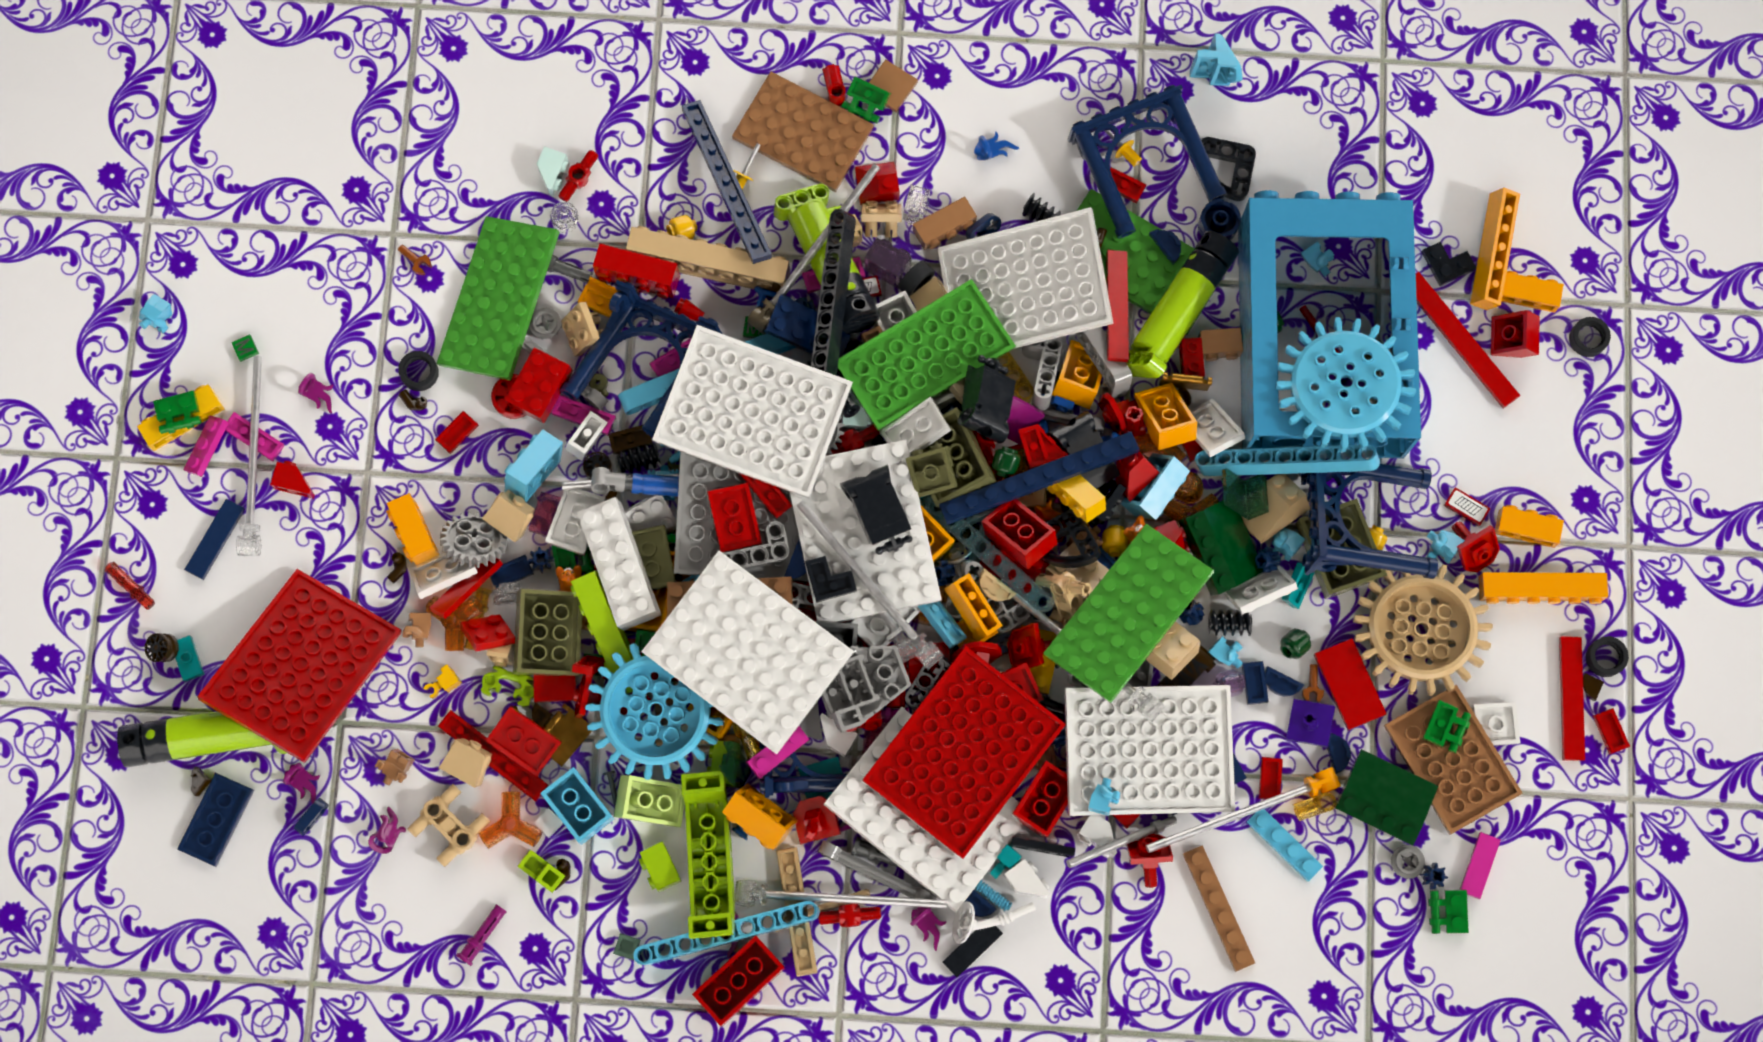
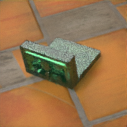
[1222,468,1269,520]

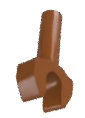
[398,244,432,275]
[1302,664,1324,703]

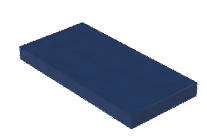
[177,772,254,867]

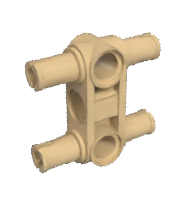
[1036,571,1091,626]
[407,784,491,867]

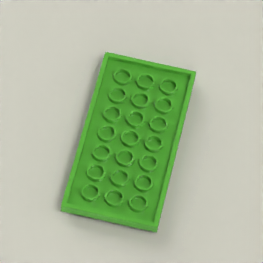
[1077,189,1227,335]
[437,216,560,381]
[837,279,1016,431]
[1044,524,1214,703]

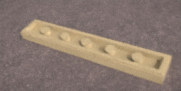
[776,847,818,977]

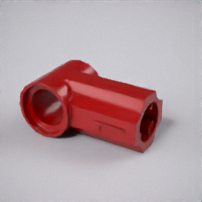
[822,64,846,107]
[1124,406,1146,438]

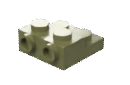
[905,443,958,497]

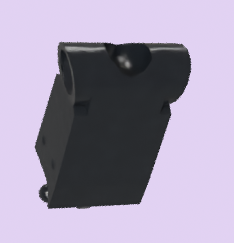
[958,355,1016,444]
[1046,411,1120,496]
[840,464,913,555]

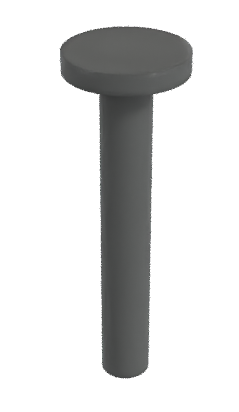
[603,771,617,808]

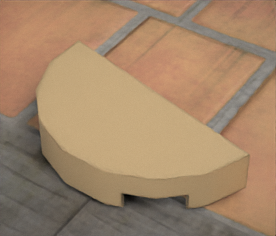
[979,568,1017,601]

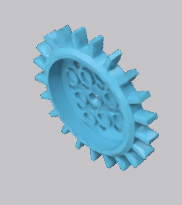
[1276,317,1416,452]
[585,643,725,780]

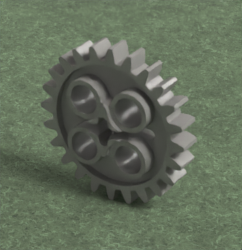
[440,512,508,568]

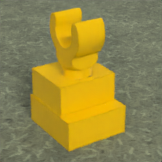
[423,664,462,699]

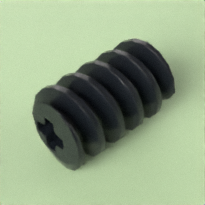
[1022,193,1062,221]
[617,442,661,475]
[1208,609,1252,636]

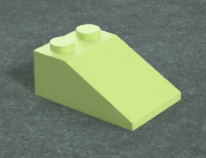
[614,775,685,827]

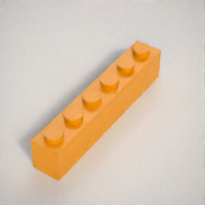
[1470,187,1520,310]
[1478,572,1608,604]

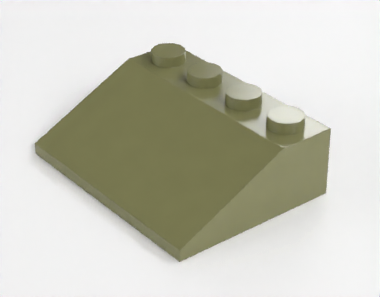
[923,407,997,507]
[1296,499,1387,599]
[513,589,582,676]

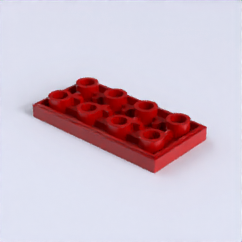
[1314,638,1387,731]
[533,675,576,703]

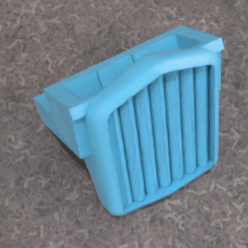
[1190,33,1243,86]

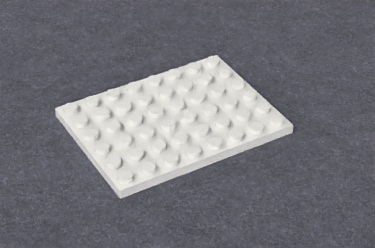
[938,207,1114,348]
[652,325,853,498]
[789,440,942,622]
[641,551,854,754]
[1064,685,1235,816]
[823,707,1023,912]

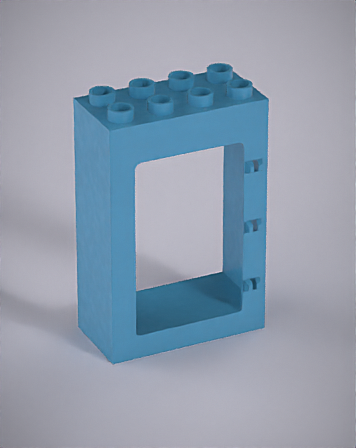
[1238,190,1421,459]

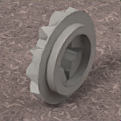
[529,308,561,340]
[1391,845,1425,879]

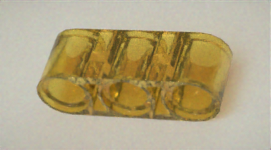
[999,352,1034,403]

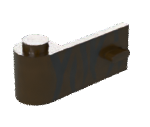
[1157,644,1216,686]

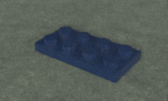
[764,294,851,361]

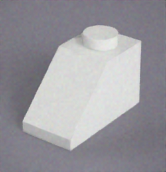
[565,411,608,461]

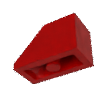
[270,460,315,499]

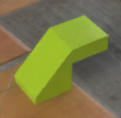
[517,849,565,893]

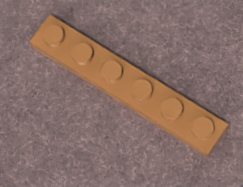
[1183,845,1255,972]

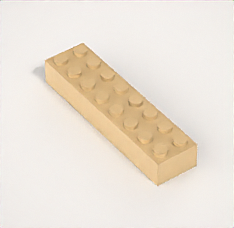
[626,226,790,292]
[1046,542,1201,680]

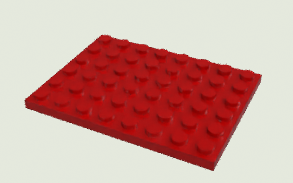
[197,569,402,763]
[862,646,1066,859]

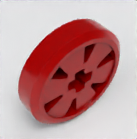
[491,374,526,419]

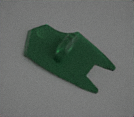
[719,741,751,789]

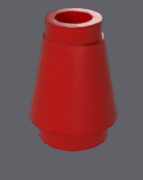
[674,298,705,322]

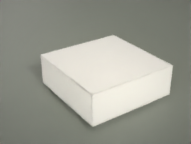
[534,808,564,838]

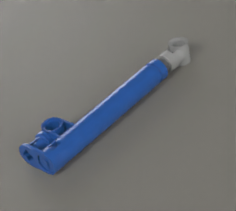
[591,467,679,497]

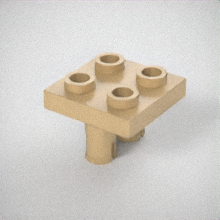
[861,201,902,238]
[561,302,603,357]

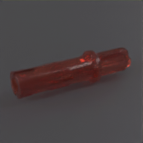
[104,562,155,610]

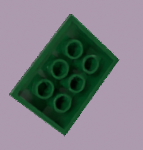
[1178,496,1263,596]
[1334,749,1439,846]

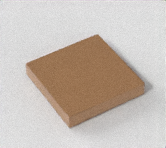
[869,59,918,113]

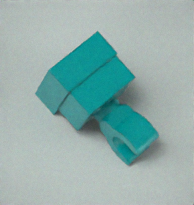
[990,844,1022,879]

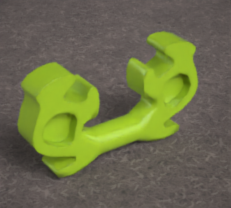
[480,666,534,707]

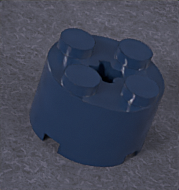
[1198,199,1241,241]

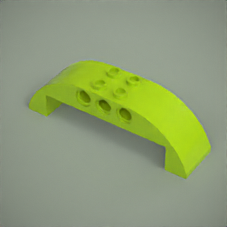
[681,771,735,939]

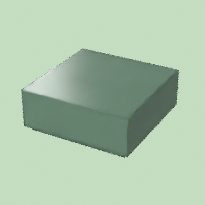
[613,933,641,960]

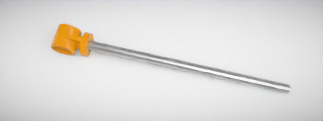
[1145,767,1341,853]

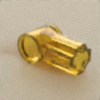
[732,722,762,759]
[1292,793,1337,821]

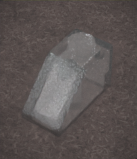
[903,184,930,225]

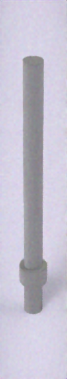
[1066,816,1177,868]

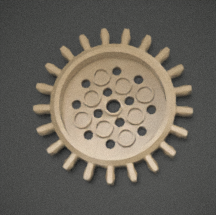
[1353,564,1493,696]

